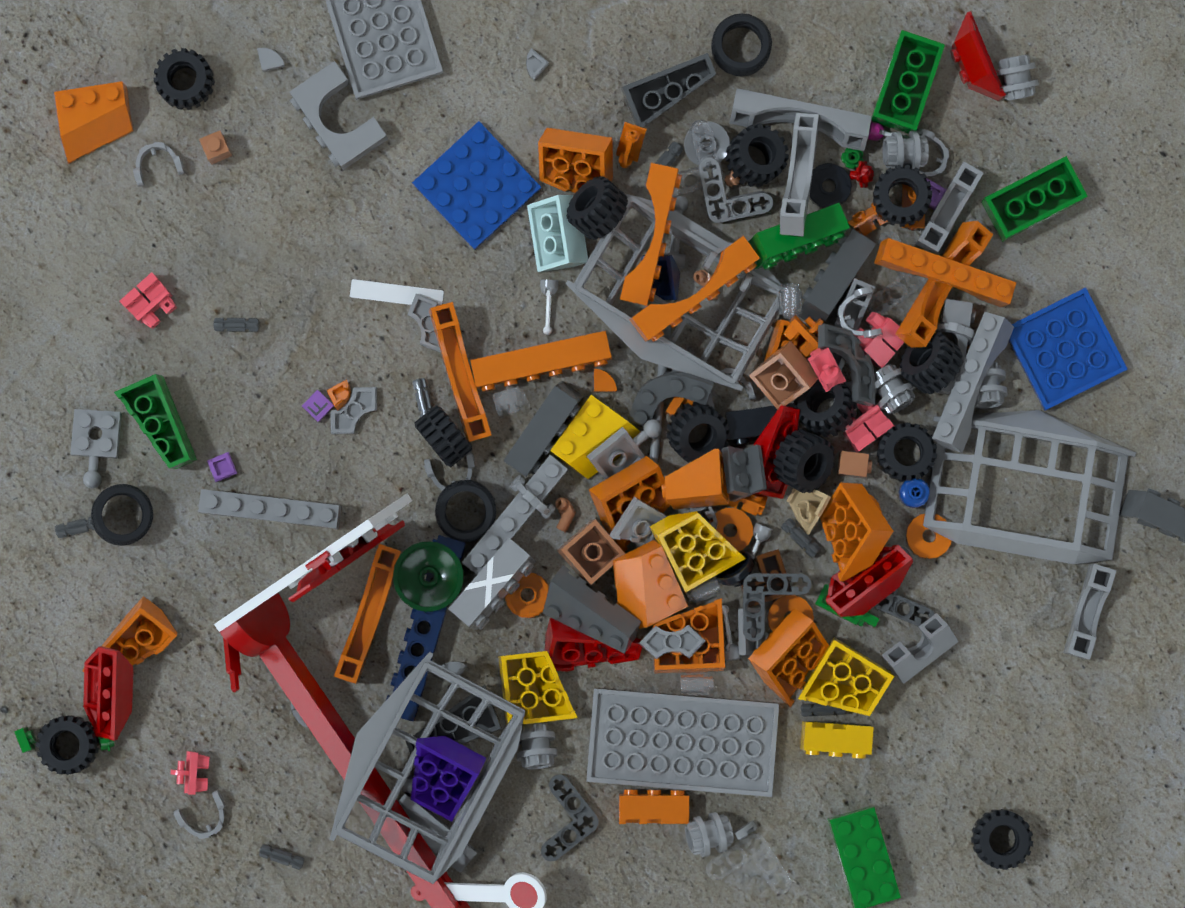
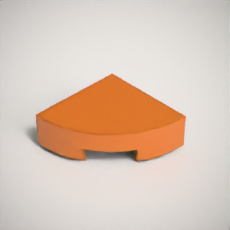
[594,369,617,392]
[326,379,351,411]

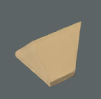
[787,488,831,535]

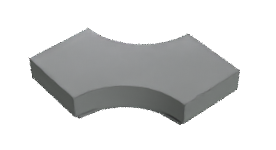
[407,293,441,353]
[331,387,377,434]
[639,625,705,659]

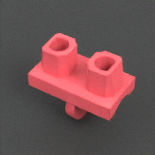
[808,348,846,392]
[170,751,210,795]

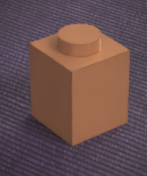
[199,130,233,165]
[837,451,872,478]

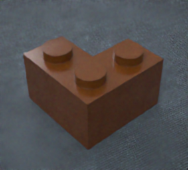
[740,549,791,608]

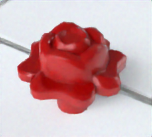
[850,161,874,188]

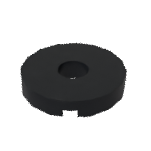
[809,163,852,208]

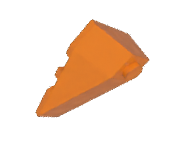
[82,596,178,672]

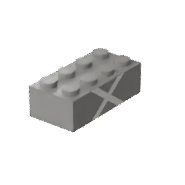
[448,538,536,631]

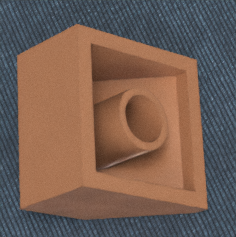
[749,341,818,410]

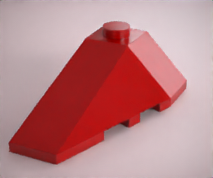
[753,405,800,499]
[545,618,642,672]

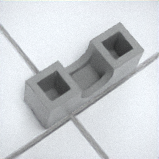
[882,613,959,684]

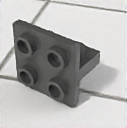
[721,444,766,502]

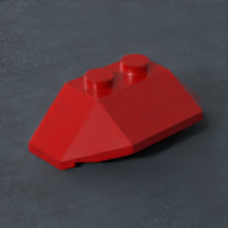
[950,11,1006,101]
[826,545,913,617]
[83,646,133,741]

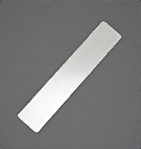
[350,279,444,306]

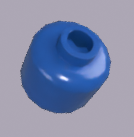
[898,478,930,508]

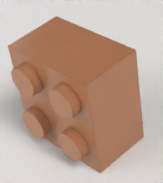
[557,519,625,585]

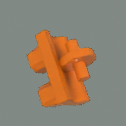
[784,315,824,358]

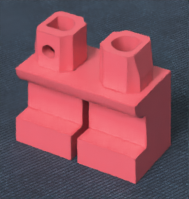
[119,272,177,329]
[853,312,904,368]
[843,403,894,453]

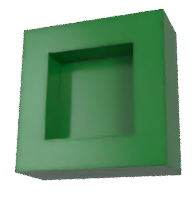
[14,727,36,753]

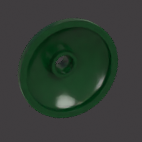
[393,541,463,612]

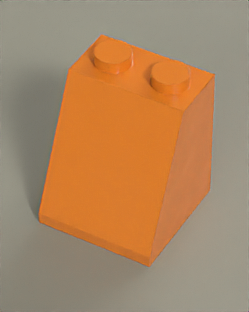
[662,449,729,510]

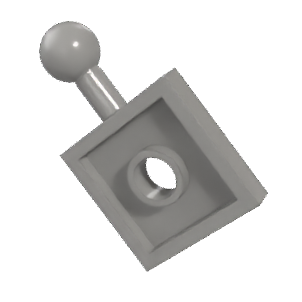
[70,409,122,489]
[587,419,662,480]

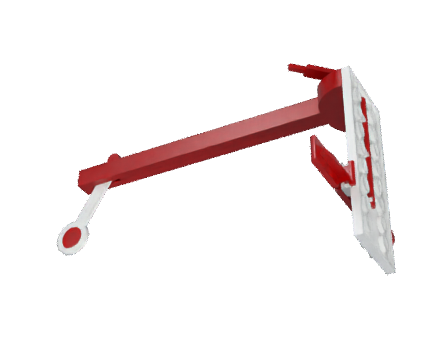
[214,493,547,908]

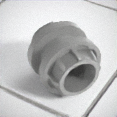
[995,54,1039,101]
[882,131,929,169]
[975,362,1008,409]
[874,364,915,414]
[516,723,558,770]
[685,812,734,857]

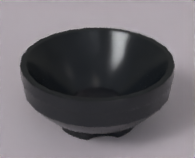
[714,551,754,587]

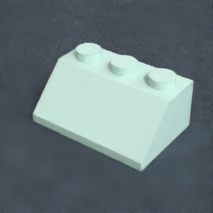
[527,195,588,272]

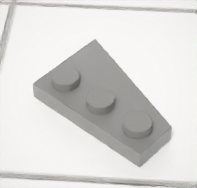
[609,497,667,543]

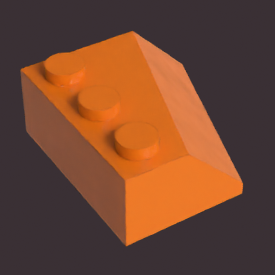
[589,456,670,552]
[613,540,688,629]
[653,598,725,673]
[748,608,829,708]

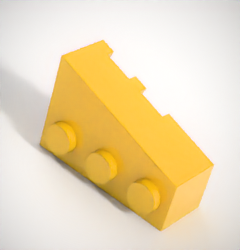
[800,721,874,759]

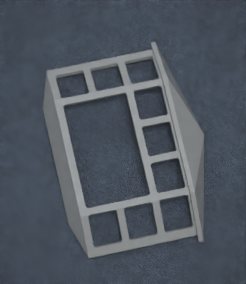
[566,194,790,391]
[923,410,1136,564]
[330,652,525,884]

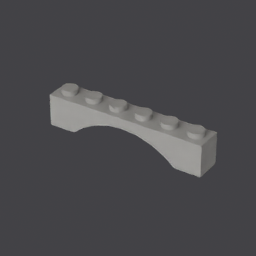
[729,88,871,151]
[780,113,819,236]
[932,312,1014,453]
[462,455,568,575]
[198,489,342,530]

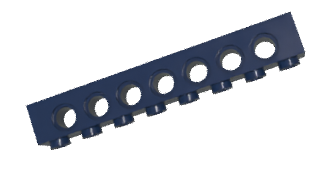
[386,535,466,722]

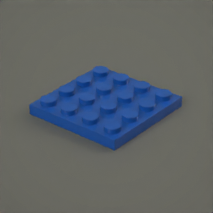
[412,121,541,250]
[1009,287,1128,411]

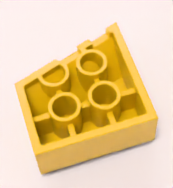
[550,395,641,479]
[649,511,746,592]
[798,637,894,716]
[498,651,578,726]

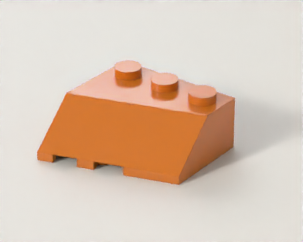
[54,81,133,164]
[538,128,613,193]
[820,482,894,581]

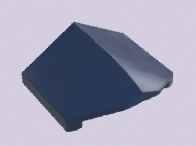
[641,255,680,300]

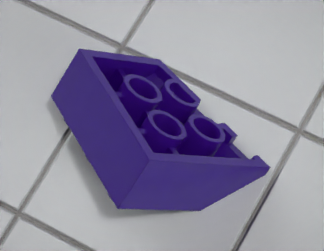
[411,736,486,822]

